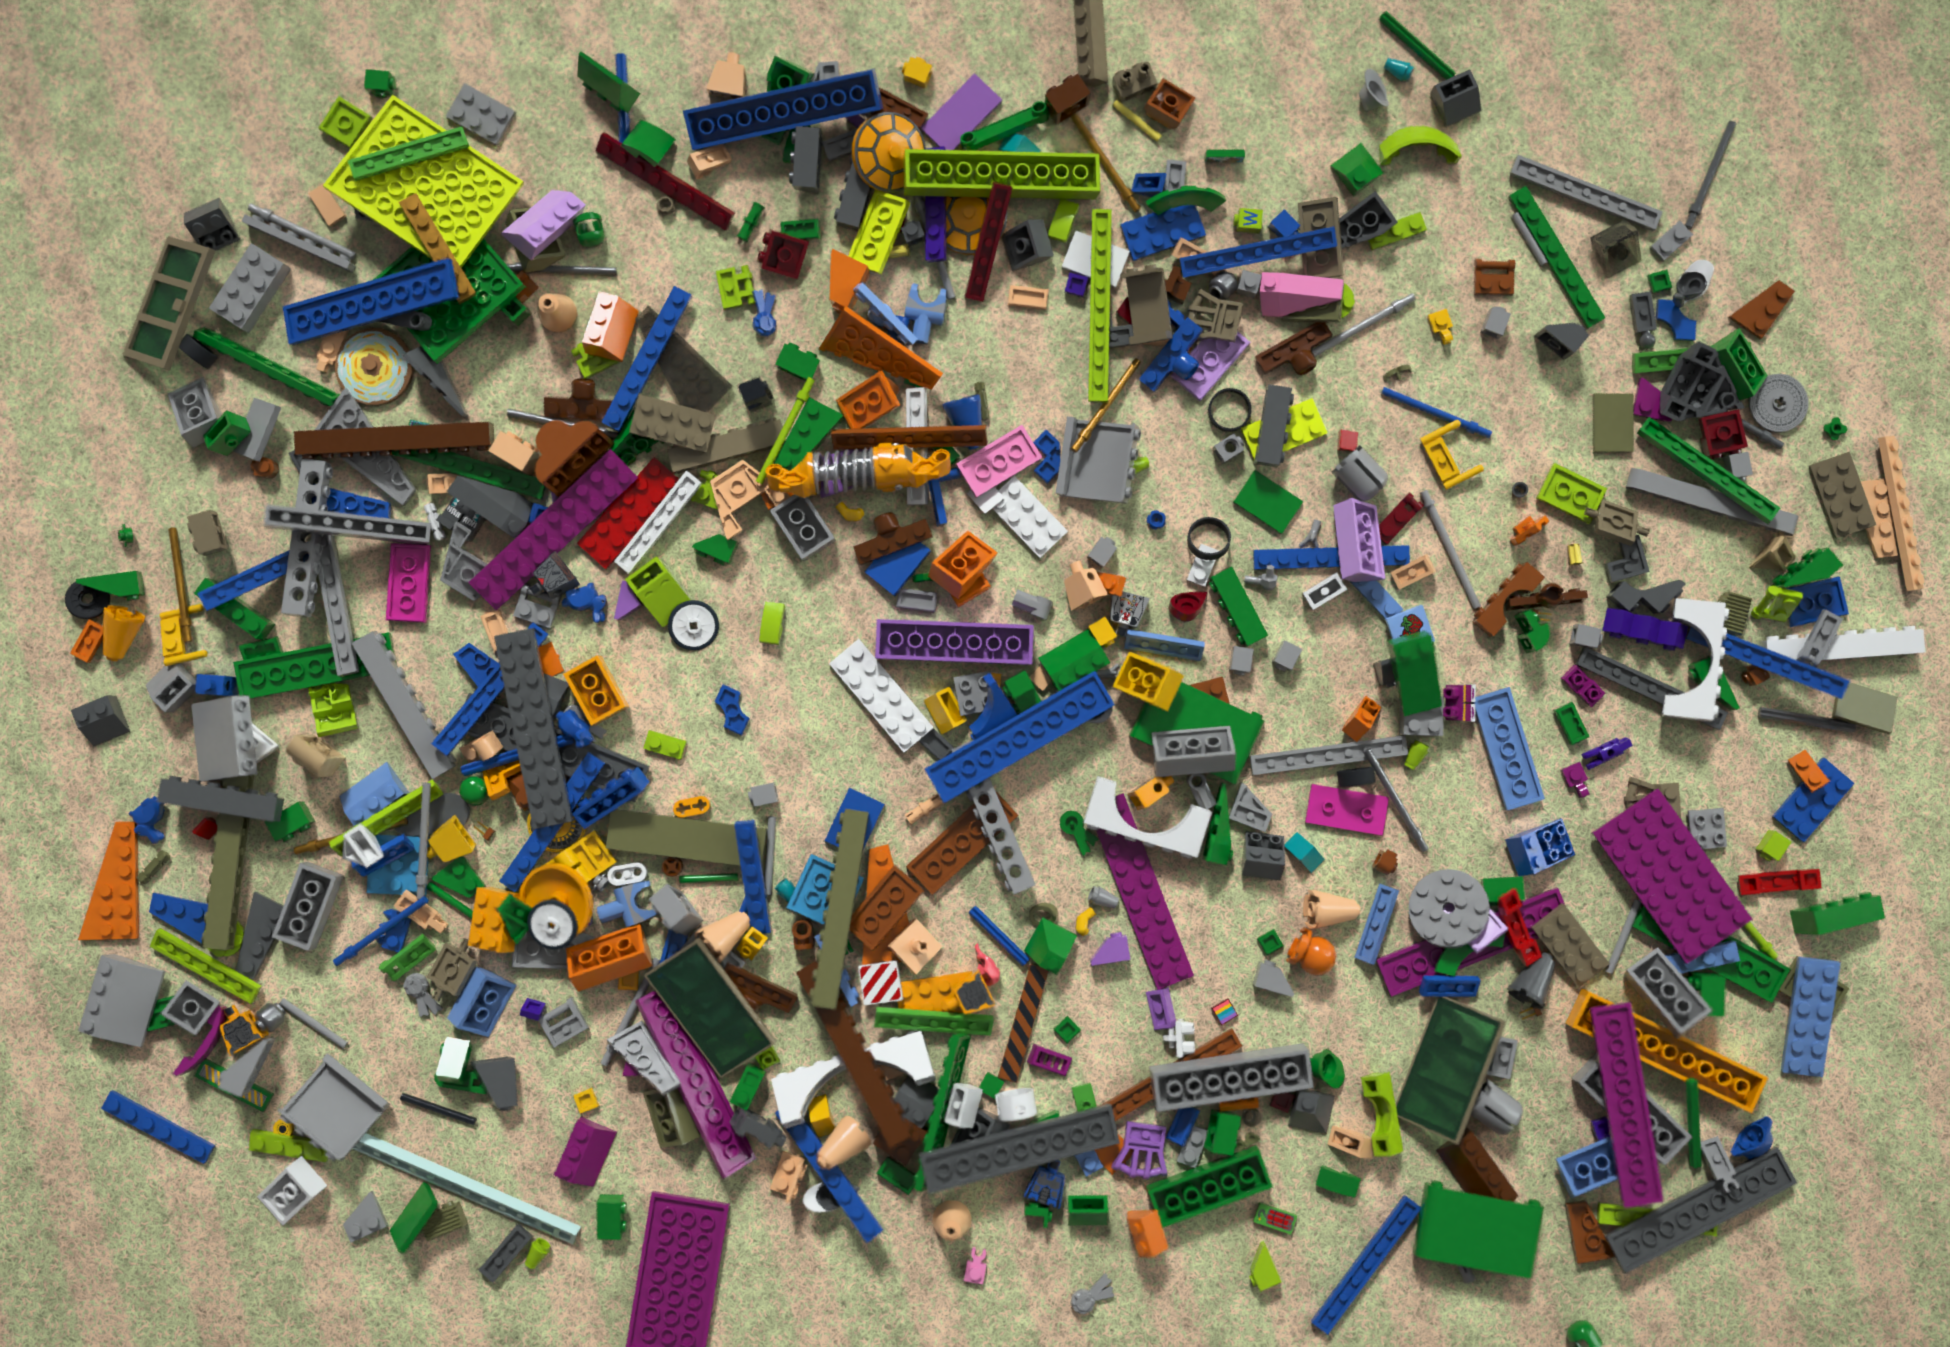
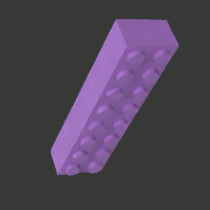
[875,619,1034,665]

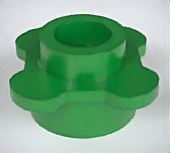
[1823,417,1847,440]
[118,524,133,547]

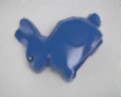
[562,582,607,623]
[556,709,593,747]
[128,796,165,844]

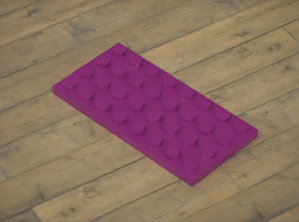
[1591,788,1753,964]
[626,1191,730,1347]

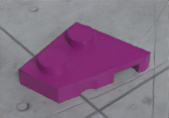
[1633,378,1672,423]

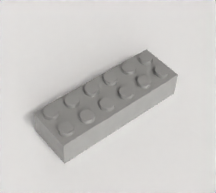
[1572,1052,1692,1165]

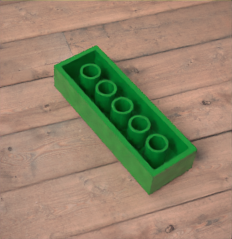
[1146,1145,1273,1228]

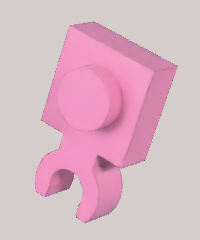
[964,1247,987,1285]

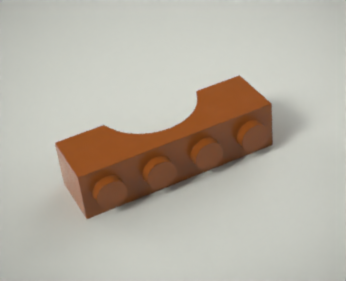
[1472,562,1545,637]

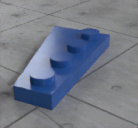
[311,484,391,519]

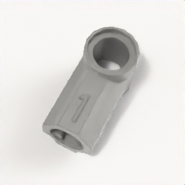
[1012,590,1053,620]
[1186,773,1216,809]

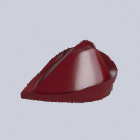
[1168,592,1208,622]

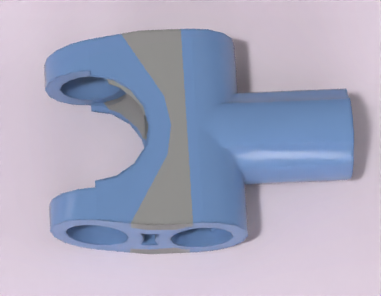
[904,283,946,344]
[597,880,656,927]

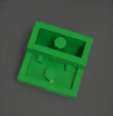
[1514,609,1550,653]

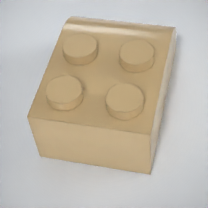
[286,735,346,778]

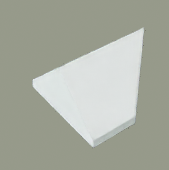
[342,824,384,867]

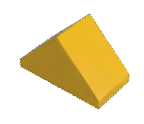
[808,1094,836,1138]

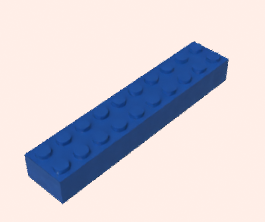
[683,68,883,150]

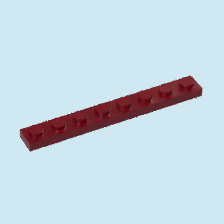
[595,132,735,231]

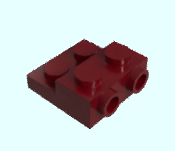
[757,229,809,280]
[1699,409,1748,460]

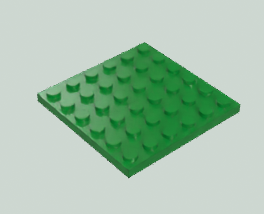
[373,239,526,364]

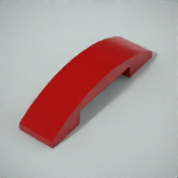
[1738,869,1822,895]
[1498,888,1542,966]

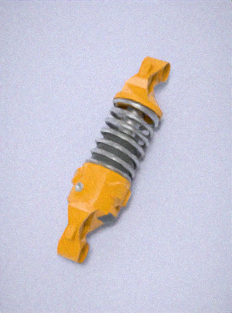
[766,443,951,498]

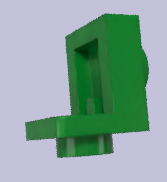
[1024,1200,1052,1228]

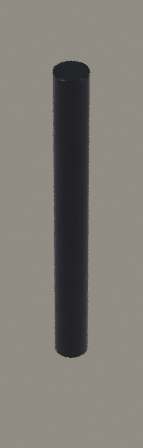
[400,1093,477,1126]

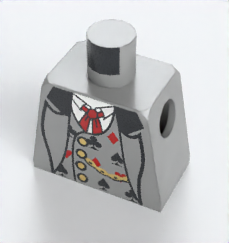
[1110,591,1150,637]

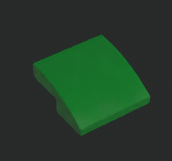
[621,120,676,167]

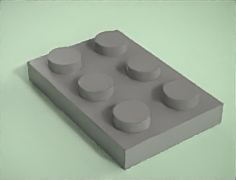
[446,83,516,146]

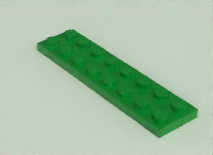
[233,632,396,699]
[1632,905,1790,1003]
[914,1033,972,1192]

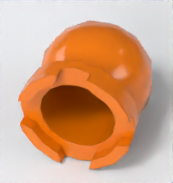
[1286,927,1337,976]

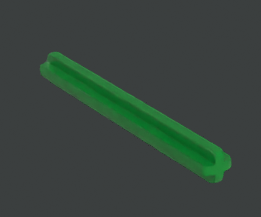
[1379,11,1456,80]
[1686,1078,1702,1169]

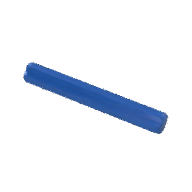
[969,906,1029,966]

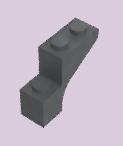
[1606,580,1686,614]

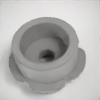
[592,874,609,892]

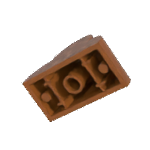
[535,420,614,497]

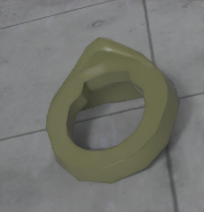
[1029,902,1058,926]

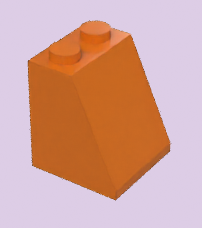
[829,249,870,315]

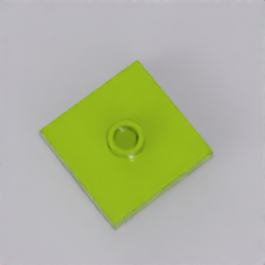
[318,96,373,149]

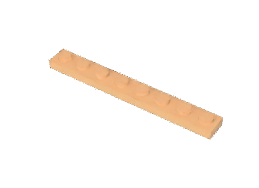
[1878,436,1924,591]

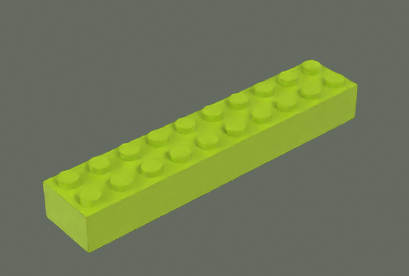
[903,149,1100,200]

